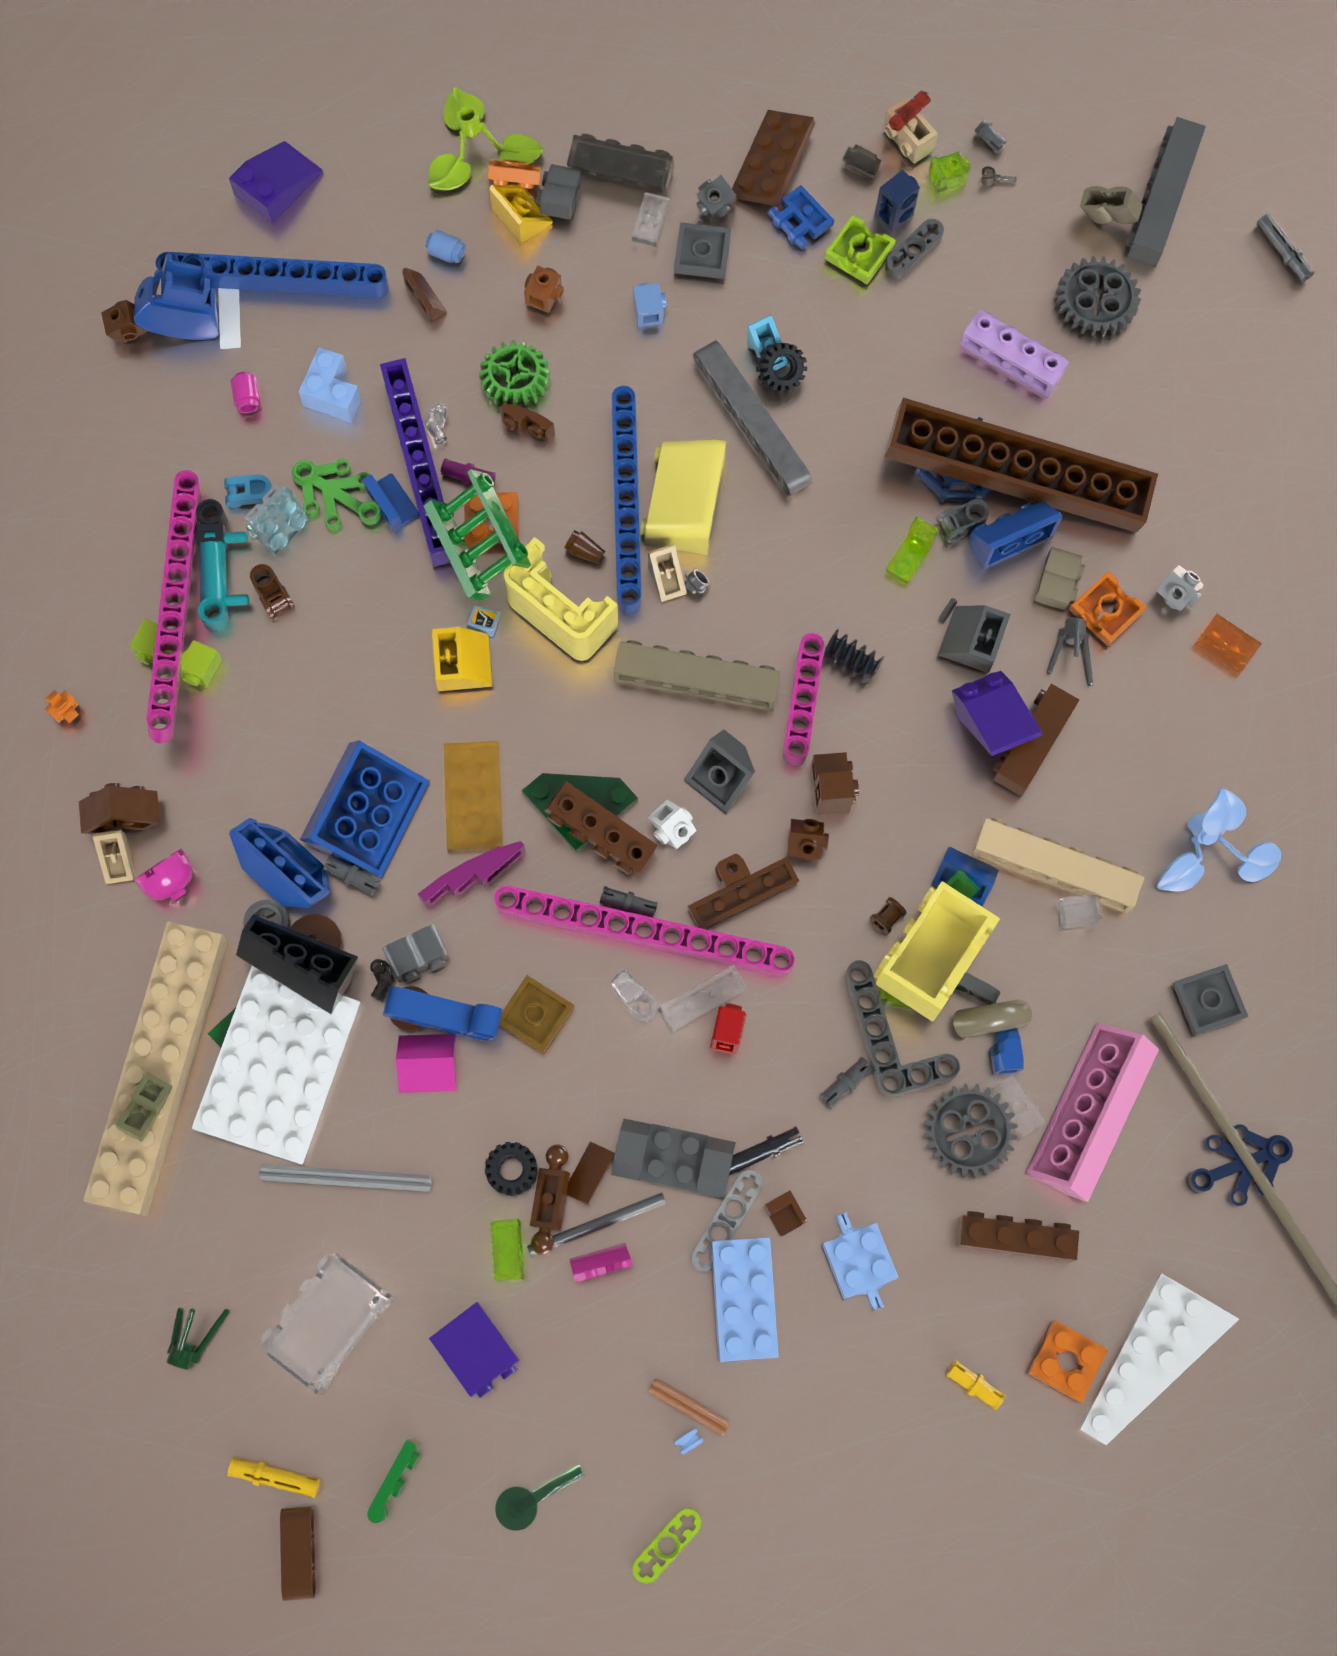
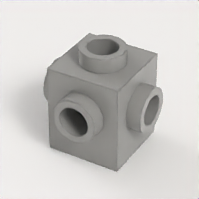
[1156,565,1204,611]

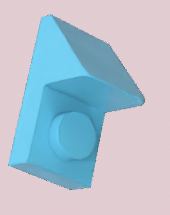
[747,315,790,371]

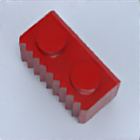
[710,1003,747,1054]

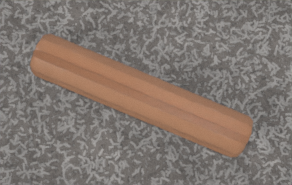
[649,1379,730,1435]

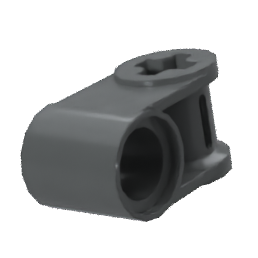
[936,499,990,543]

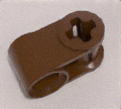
[250,564,295,619]

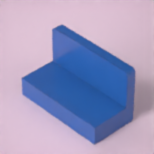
[362,473,419,531]
[932,847,999,906]

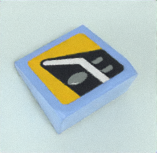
[467,606,501,638]

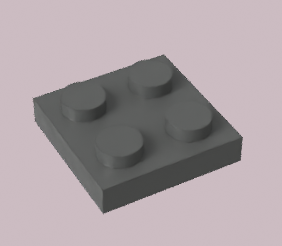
[674,222,731,279]
[1172,964,1249,1036]

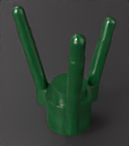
[166,1307,229,1370]

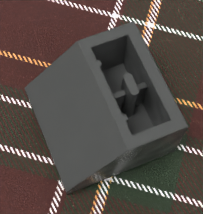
[938,605,1011,673]

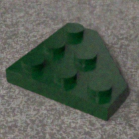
[521,773,638,853]

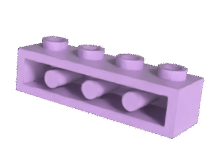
[960,310,1069,397]

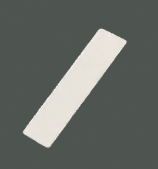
[218,288,241,349]

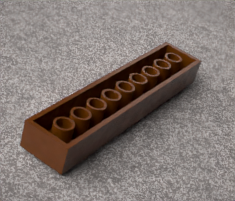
[884,397,1158,533]

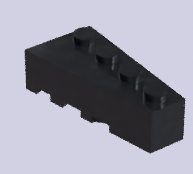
[236,914,358,1014]

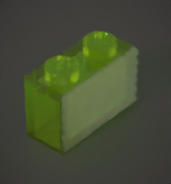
[490,1219,524,1283]

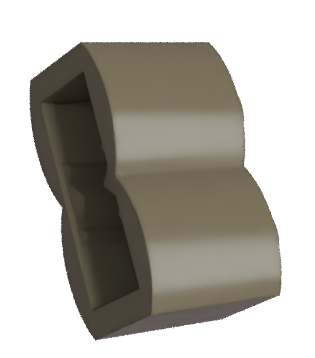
[1080,186,1143,224]
[1034,547,1085,610]

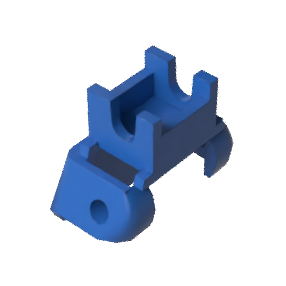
[134,253,219,340]

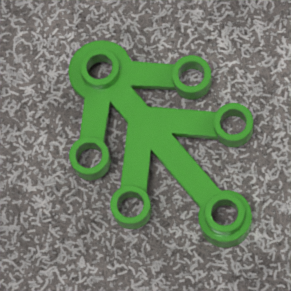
[292,459,381,531]

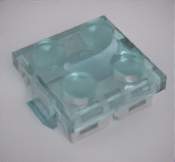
[244,485,310,557]

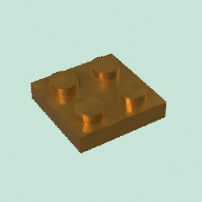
[499,975,575,1054]

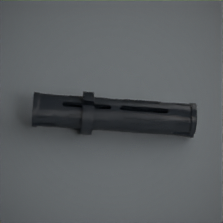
[729,1126,803,1175]

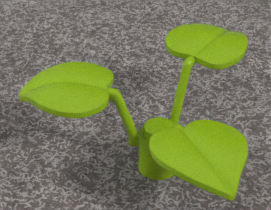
[428,87,543,190]

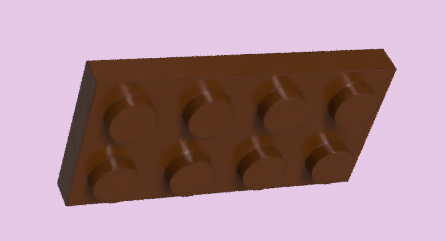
[732,110,816,206]

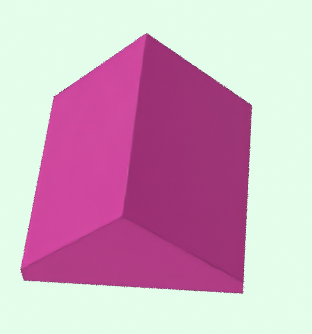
[396,1034,456,1093]

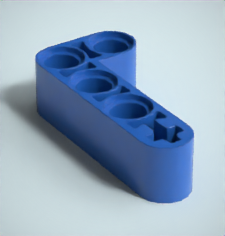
[383,986,502,1041]

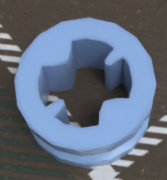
[674,1428,704,1455]

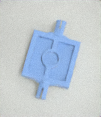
[822,1212,899,1311]

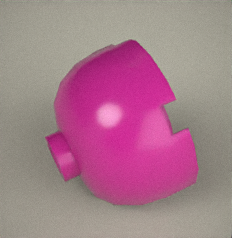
[134,848,193,901]

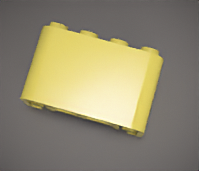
[504,537,618,661]
[873,882,1000,1022]

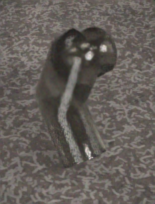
[370,959,394,1003]

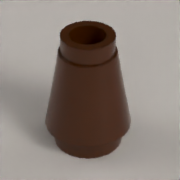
[564,530,606,565]

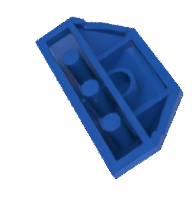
[229,818,329,908]

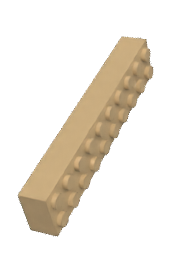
[83,921,228,1217]

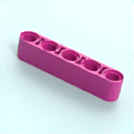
[783,633,824,767]

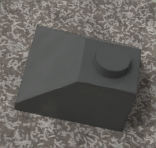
[684,729,755,813]

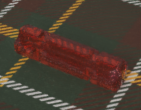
[888,91,931,132]

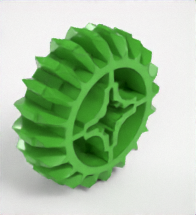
[479,340,550,408]

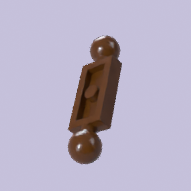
[530,1144,570,1255]

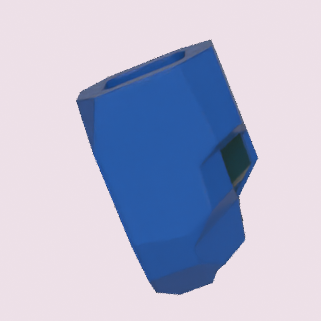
[990,1028,1024,1074]

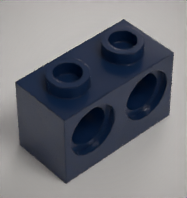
[874,170,920,232]

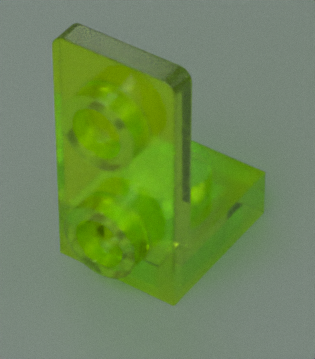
[886,517,939,583]

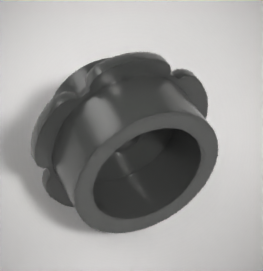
[685,569,709,594]

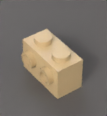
[883,97,938,163]

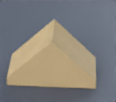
[648,544,687,602]
[92,830,134,884]

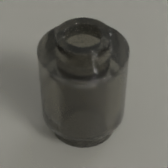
[842,144,882,179]

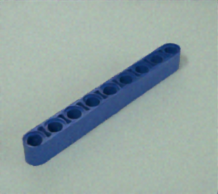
[155,252,389,298]
[612,385,641,615]

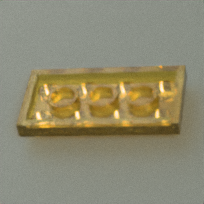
[444,741,503,852]

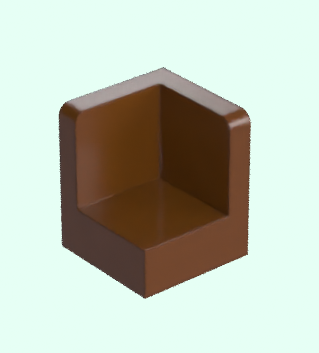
[764,1190,807,1237]

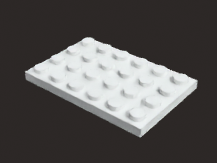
[192,966,360,1166]

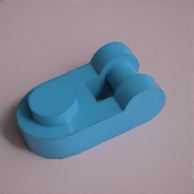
[224,474,273,508]

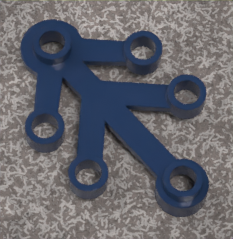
[1188,1124,1293,1207]

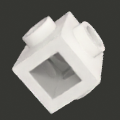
[647,800,697,849]

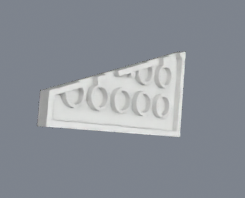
[1078,1273,1239,1445]

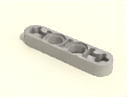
[691,1170,762,1272]

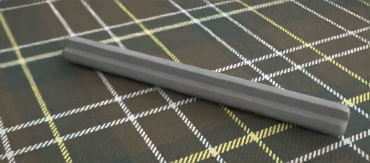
[259,1164,432,1192]

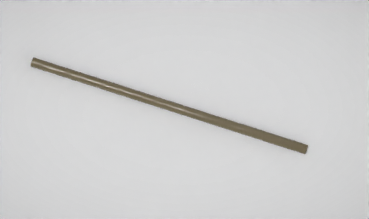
[1150,1012,1337,1307]

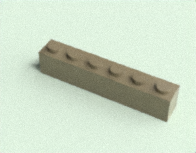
[614,640,781,710]

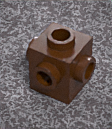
[101,300,147,344]
[787,819,829,861]

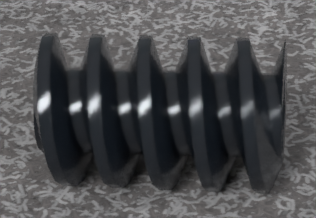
[823,629,885,683]

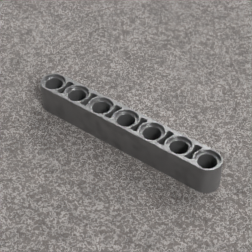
[693,340,813,496]

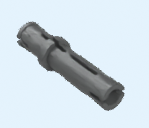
[1256,213,1315,283]

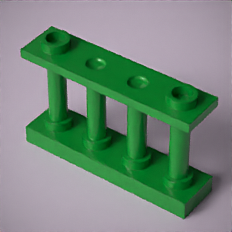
[424,469,532,601]

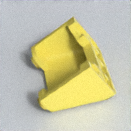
[640,439,727,555]

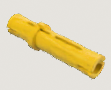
[227,1456,320,1498]

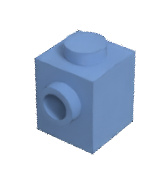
[633,283,667,327]

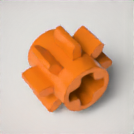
[44,690,79,723]

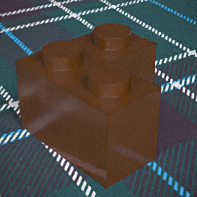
[811,752,859,815]
[79,783,160,835]

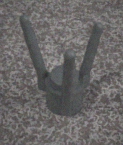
[1047,618,1093,686]

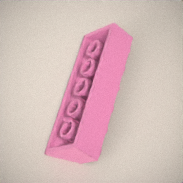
[1026,1023,1159,1202]

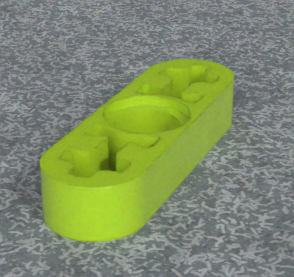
[633,1508,701,1584]

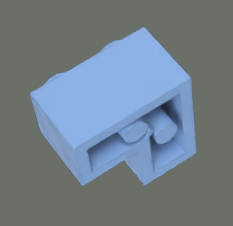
[298,347,361,423]

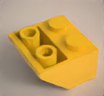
[432,627,493,691]

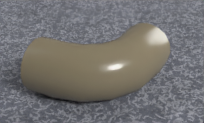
[953,1000,1032,1038]

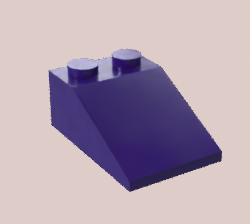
[229,141,323,224]
[952,670,1042,756]

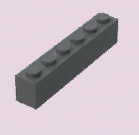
[1126,117,1206,266]

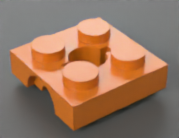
[488,159,540,189]
[464,492,519,548]
[1069,571,1147,646]
[1027,1320,1108,1403]

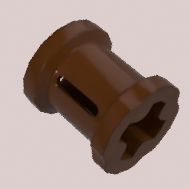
[870,897,907,934]

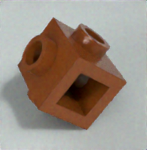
[524,265,564,313]

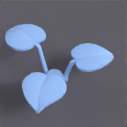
[1156,788,1281,891]

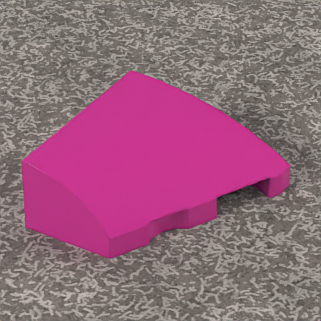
[570,1243,633,1282]

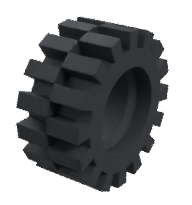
[756,342,807,391]
[485,1142,538,1196]

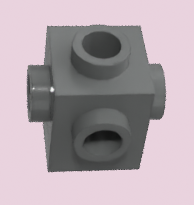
[696,175,737,219]

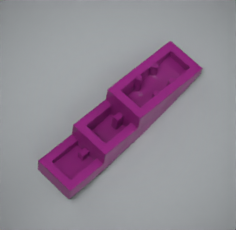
[418,841,526,908]

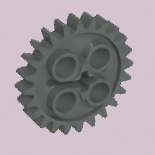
[1056,256,1141,337]
[924,1084,1018,1178]

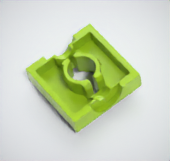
[824,215,896,285]

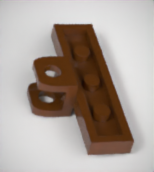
[687,854,799,929]

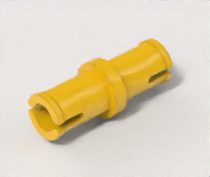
[946,1360,1006,1410]

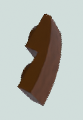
[500,404,555,442]

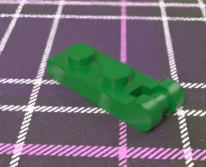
[367,1439,420,1523]

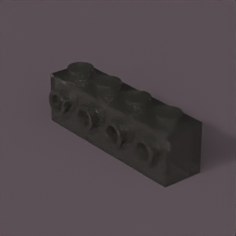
[567,133,675,194]

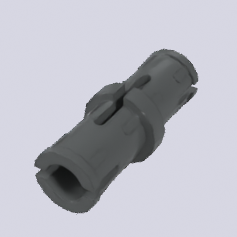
[323,854,381,896]
[599,886,658,918]
[819,1057,873,1108]

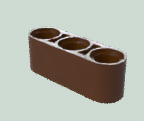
[280,1506,316,1601]

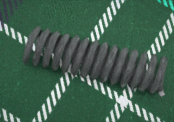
[938,598,957,623]

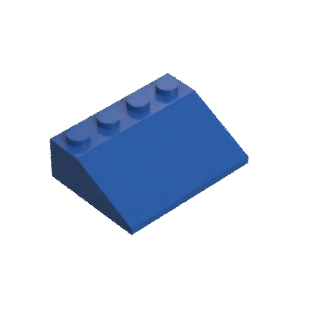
[300,740,430,878]

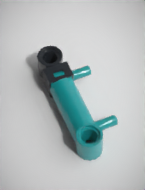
[196,499,249,632]

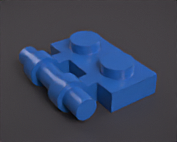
[768,185,834,249]

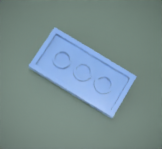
[711,1238,779,1362]

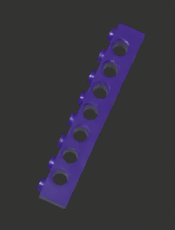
[380,358,451,567]

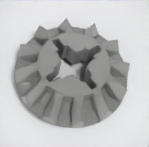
[243,899,289,928]

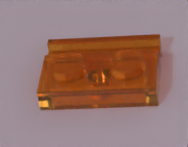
[1194,613,1262,676]

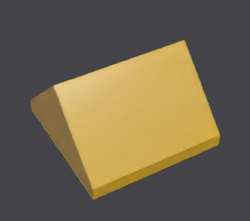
[489,184,553,244]

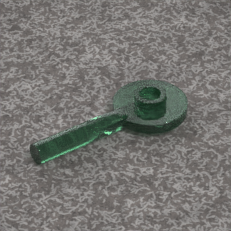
[495,1465,585,1531]

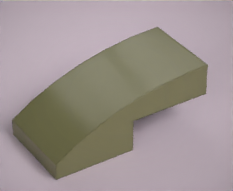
[116,1072,173,1142]

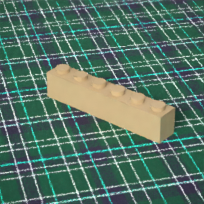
[972,818,1145,913]

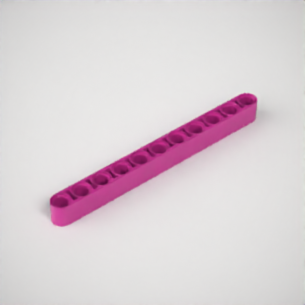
[146,470,200,744]
[494,886,795,977]

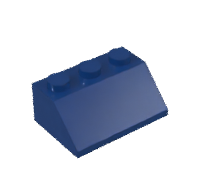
[968,501,1063,569]

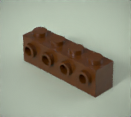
[993,683,1080,797]
[544,781,658,875]
[955,1211,1079,1262]

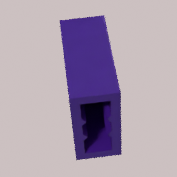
[429,1302,520,1398]

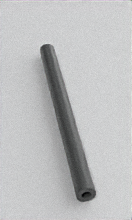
[527,1193,666,1257]

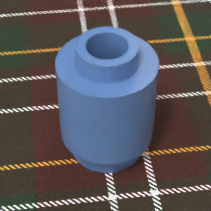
[425,230,466,263]

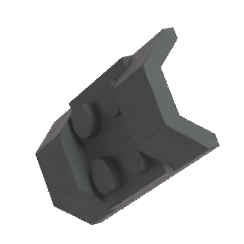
[611,1118,736,1199]

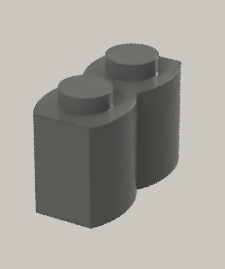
[536,164,581,220]
[382,924,449,983]

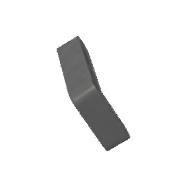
[844,960,960,1098]

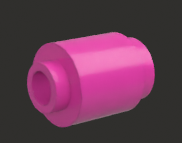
[230,372,260,413]

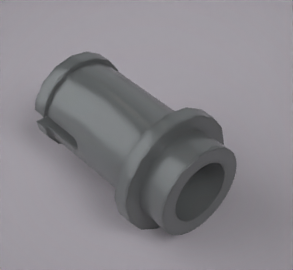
[974,120,1007,153]

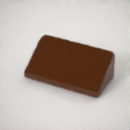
[402,268,447,321]
[566,1141,615,1206]

